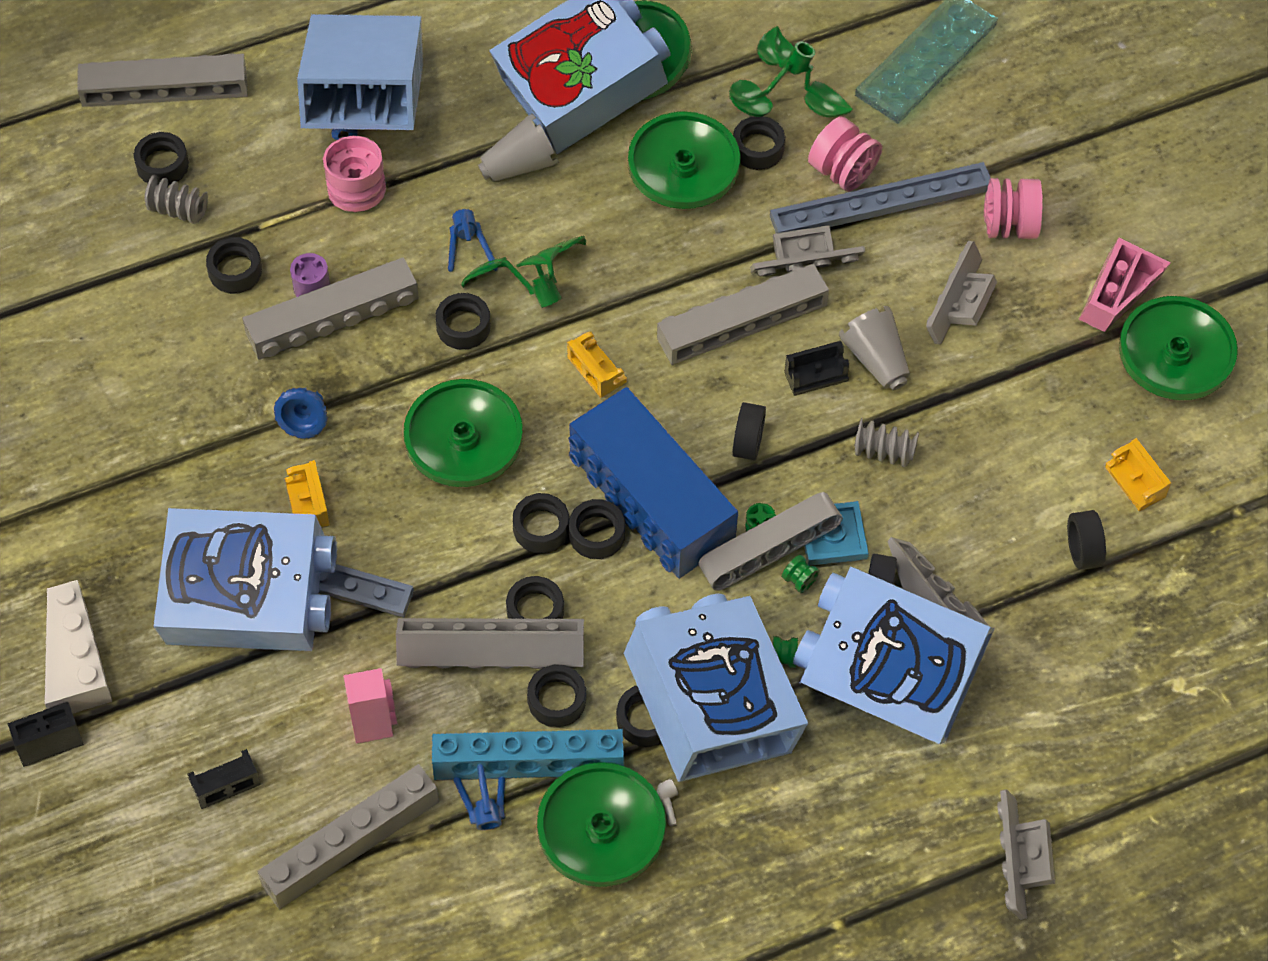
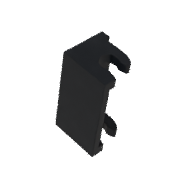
[784,341,849,396]
[7,702,84,767]
[187,749,261,810]

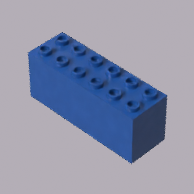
[568,387,738,579]

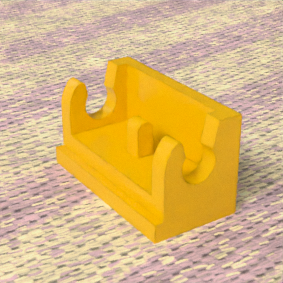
[567,332,627,398]
[1105,438,1171,511]
[285,460,329,527]

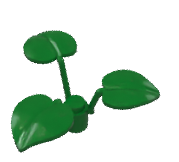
[729,26,853,118]
[461,236,586,308]

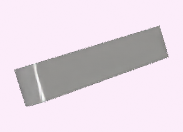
[699,492,843,591]

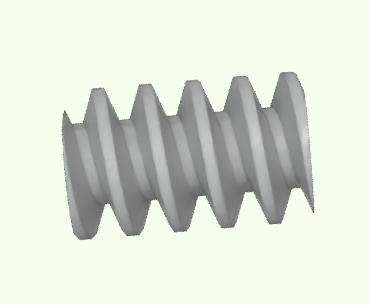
[144,175,208,224]
[854,418,919,468]

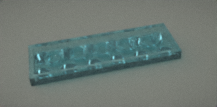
[855,0,998,124]

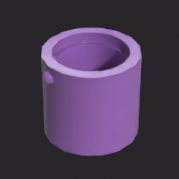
[290,253,330,297]

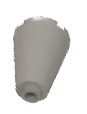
[478,113,559,182]
[839,306,910,390]

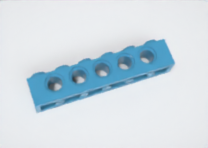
[432,729,624,780]

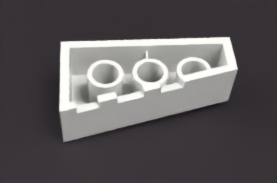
[45,580,112,713]

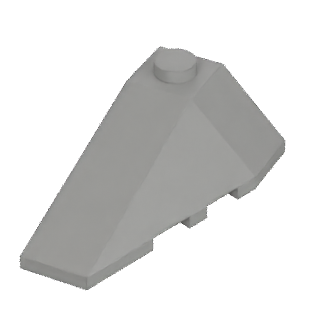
[887,537,989,626]

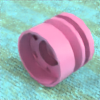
[808,117,882,192]
[323,136,386,212]
[984,178,1042,239]

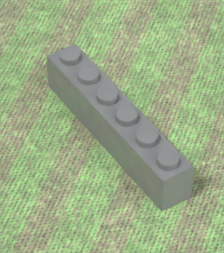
[78,54,247,107]
[242,257,419,360]
[657,264,829,365]
[396,618,584,669]
[258,764,439,910]

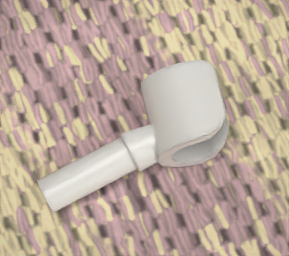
[657,779,678,826]

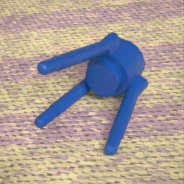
[448,209,498,272]
[453,764,505,830]

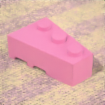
[1079,238,1170,332]
[343,668,397,744]

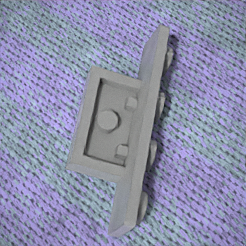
[750,225,865,277]
[926,241,997,344]
[997,789,1055,920]

